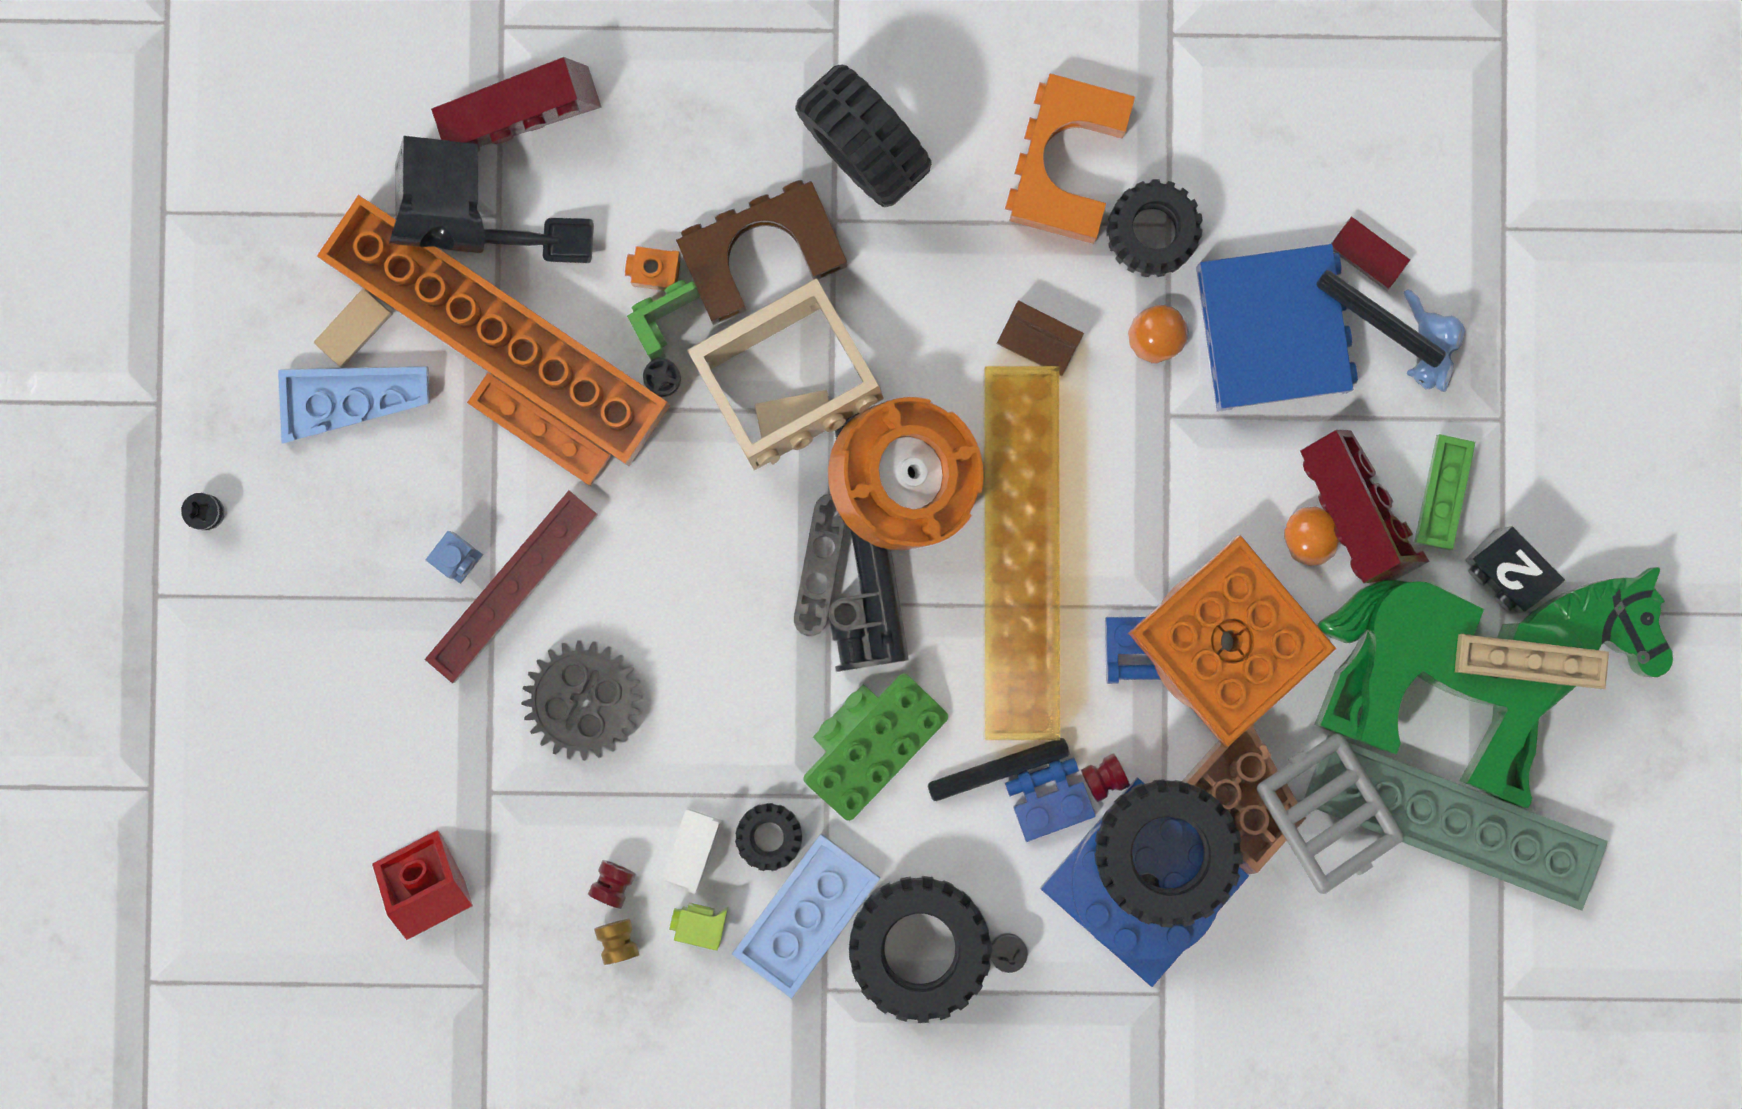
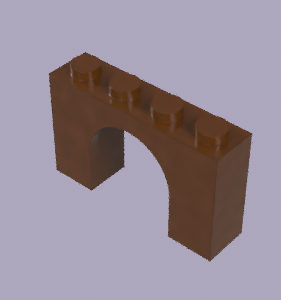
[676,180,847,325]

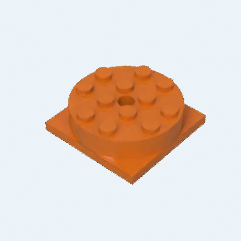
[1128,535,1336,747]

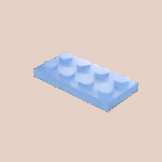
[732,834,880,999]

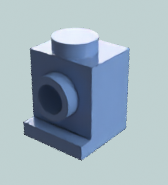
[425,531,483,584]

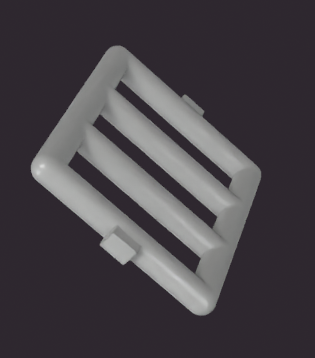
[1257,733,1403,894]

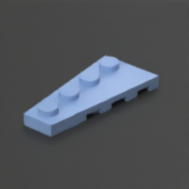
[278,366,430,444]

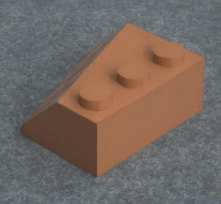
[1182,724,1306,874]

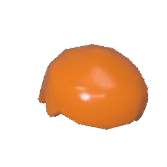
[1128,305,1188,363]
[1284,506,1340,566]

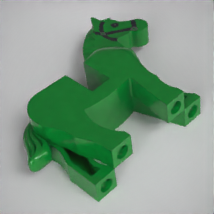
[1314,567,1673,809]

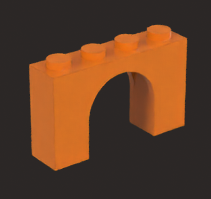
[1005,73,1135,244]

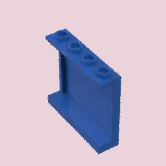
[1196,244,1358,412]

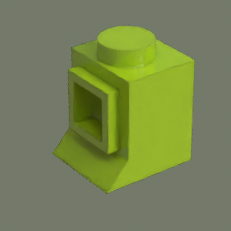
[669,903,729,951]

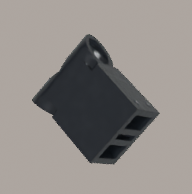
[389,136,485,253]

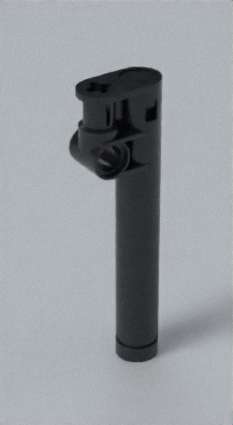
[829,413,909,672]

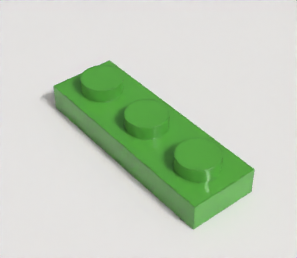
[1414,434,1475,551]

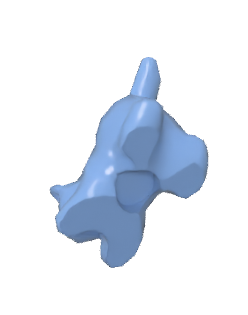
[1404,290,1465,392]

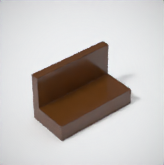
[996,300,1084,376]

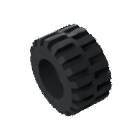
[1106,179,1203,277]

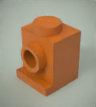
[625,246,682,291]

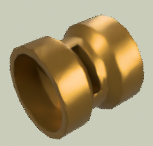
[594,919,640,965]

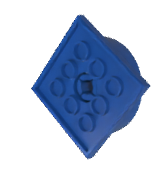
[1040,777,1249,987]

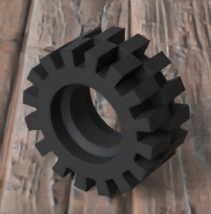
[735,803,803,871]

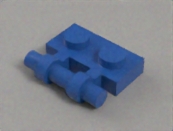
[1005,758,1096,842]

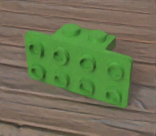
[803,674,948,821]

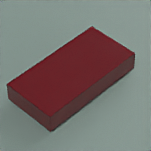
[1331,216,1410,291]

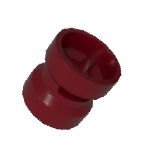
[1081,753,1130,802]
[588,860,636,909]

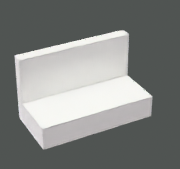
[662,809,721,894]

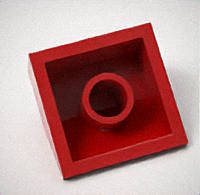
[372,830,473,940]

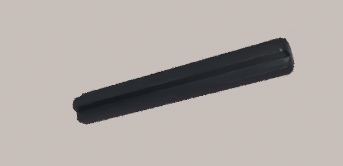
[1316,270,1446,368]
[928,738,1070,801]

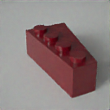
[431,57,602,152]
[1300,429,1430,583]

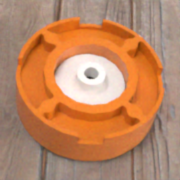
[828,397,984,550]

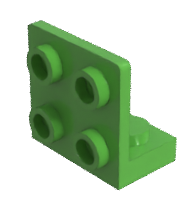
[627,280,700,361]

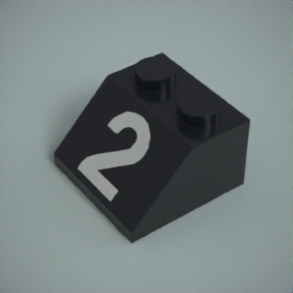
[1465,526,1565,613]

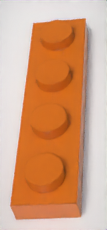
[467,372,611,486]

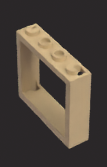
[687,278,884,470]

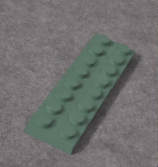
[1304,735,1608,911]

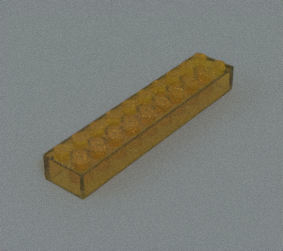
[983,366,1060,740]

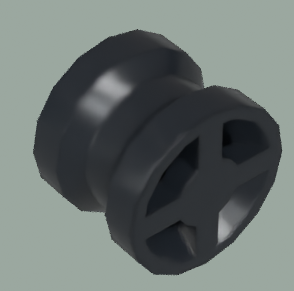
[643,358,681,397]
[181,493,224,531]
[990,933,1028,973]

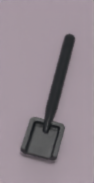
[484,218,594,263]

